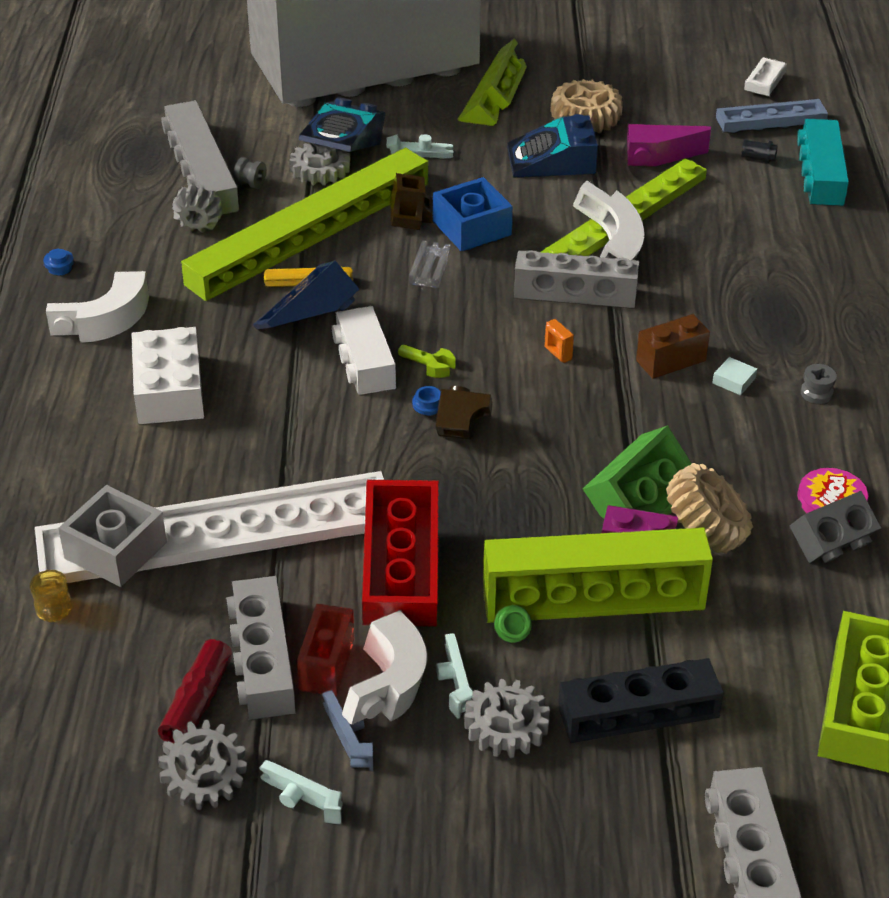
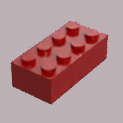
[362,479,438,627]

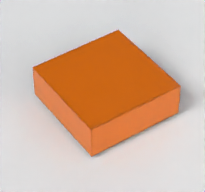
[545,319,574,363]

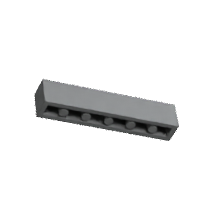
[161,100,239,214]

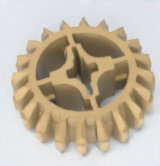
[551,79,623,133]
[666,463,753,553]

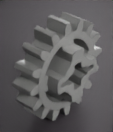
[290,143,350,185]
[464,679,550,758]
[158,720,247,810]

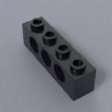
[558,658,724,743]

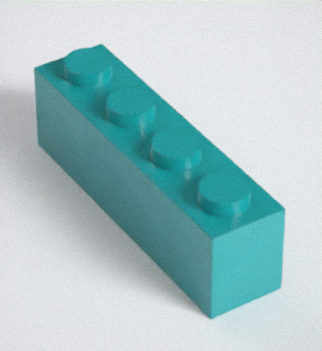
[797,119,848,206]

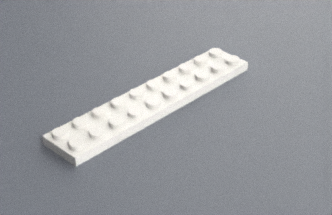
[35,471,384,587]

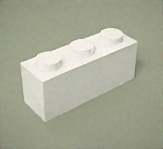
[332,306,396,395]

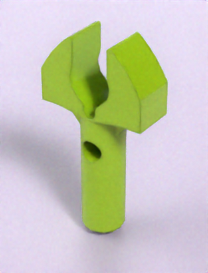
[398,345,456,378]

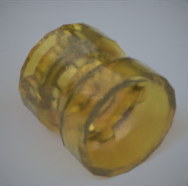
[29,570,72,622]

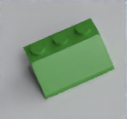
[583,425,692,518]

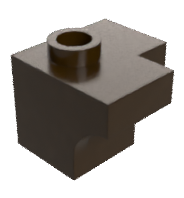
[390,173,433,230]
[435,386,493,440]

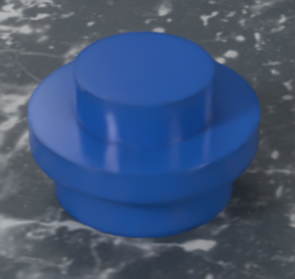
[43,249,74,275]
[412,386,441,416]

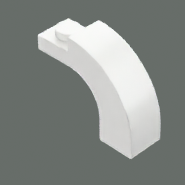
[573,181,644,260]
[46,271,149,343]
[342,610,427,725]

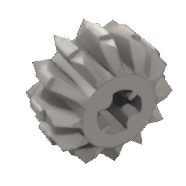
[172,183,223,233]

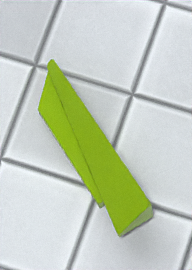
[458,39,527,126]

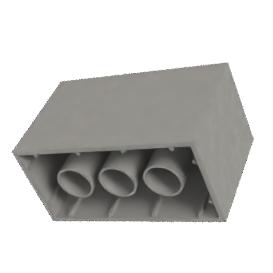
[247,0,481,107]

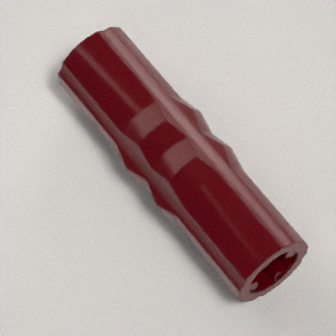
[158,639,233,743]

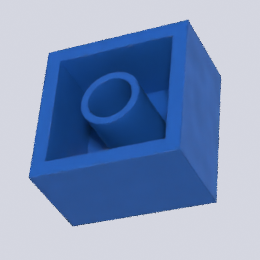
[433,177,513,251]

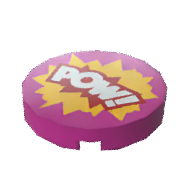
[797,468,869,522]

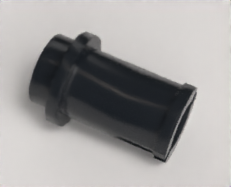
[741,139,778,163]

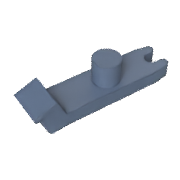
[322,690,373,771]

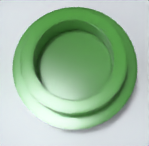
[494,605,532,643]

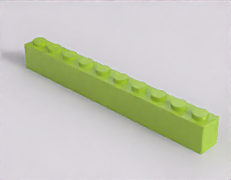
[181,147,428,301]

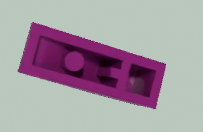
[626,124,711,166]

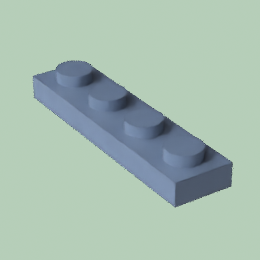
[716,99,828,133]

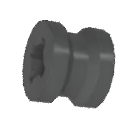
[234,157,267,190]
[801,364,837,404]

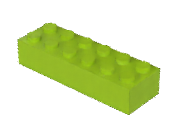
[483,528,713,623]

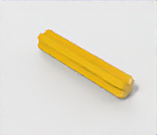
[264,267,353,287]

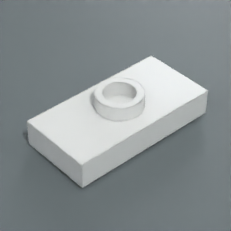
[744,58,787,96]

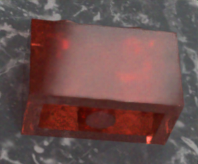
[297,603,355,696]

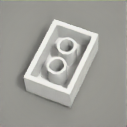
[132,327,204,425]

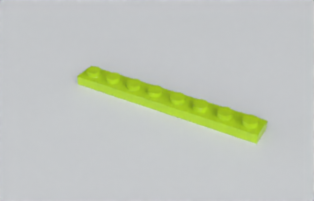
[541,159,707,256]

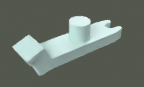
[386,134,453,158]
[436,633,473,719]
[260,760,343,824]

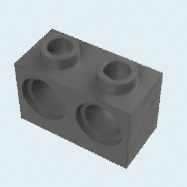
[789,491,881,563]

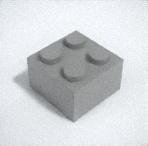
[58,485,167,587]

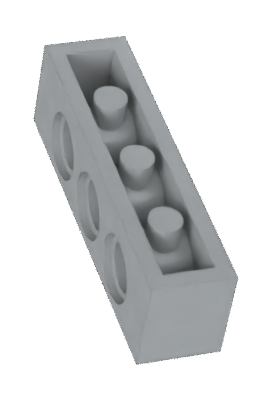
[514,250,639,308]
[226,576,295,720]
[705,767,801,898]

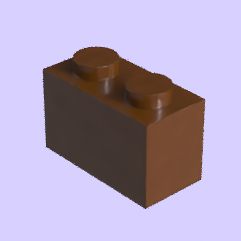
[636,314,710,379]

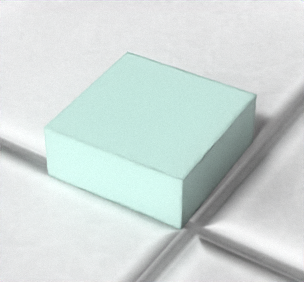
[713,357,757,395]

